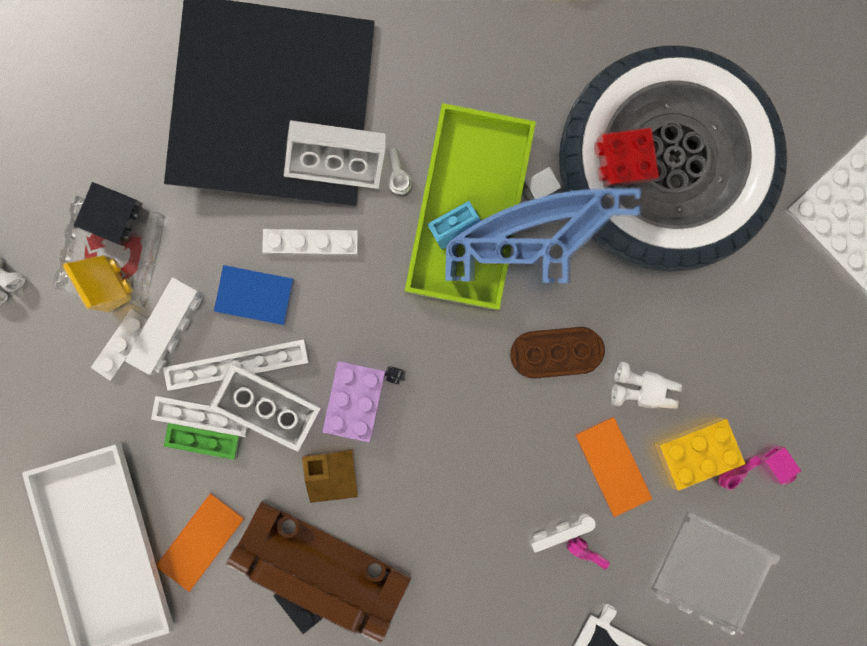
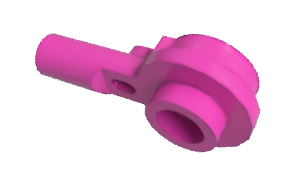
[718,456,762,490]
[566,536,610,570]

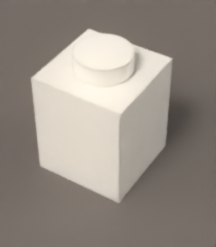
[522,167,561,201]

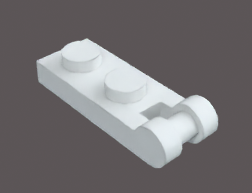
[529,514,596,553]

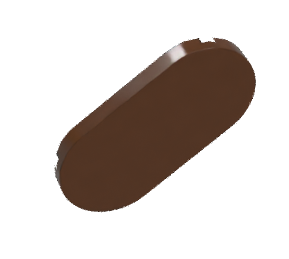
[510,327,605,378]

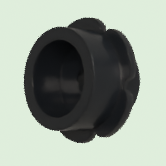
[385,366,406,384]

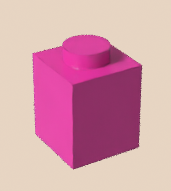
[759,445,801,485]

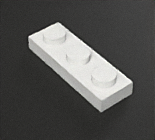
[91,309,148,381]

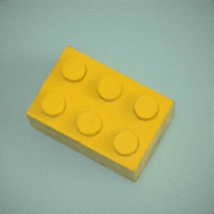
[654,418,745,491]

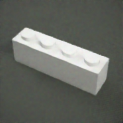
[125,277,202,375]

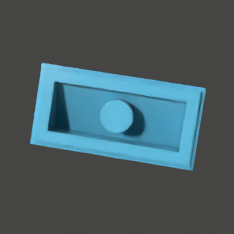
[427,201,480,249]

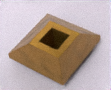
[302,449,358,503]

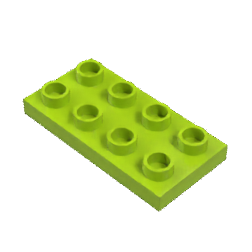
[405,103,536,311]

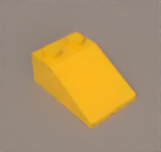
[62,255,134,312]

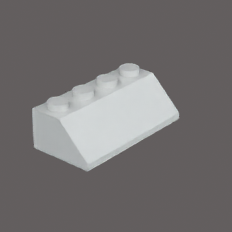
[284,121,386,189]

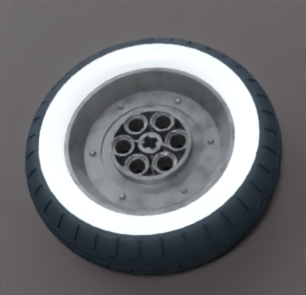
[559,45,787,271]

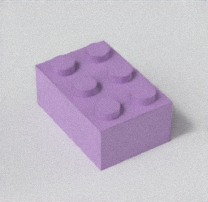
[322,361,386,442]

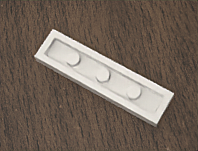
[262,229,358,255]
[151,396,248,437]

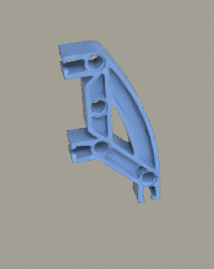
[446,189,641,283]

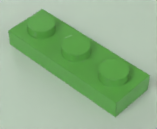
[163,423,240,460]

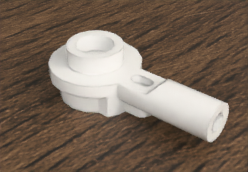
[388,148,412,195]

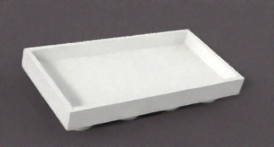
[22,443,174,646]

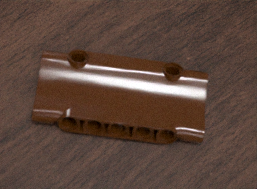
[226,501,412,644]

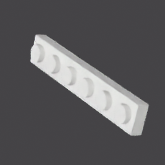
[163,339,309,391]

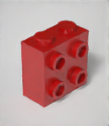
[594,128,658,188]

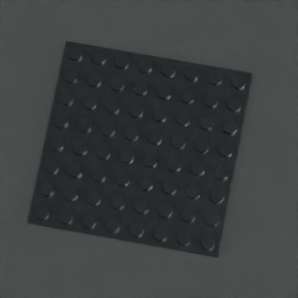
[164,0,375,207]

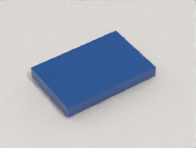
[214,265,294,325]

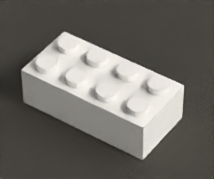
[210,363,321,452]

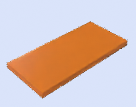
[575,417,653,517]
[156,493,245,592]

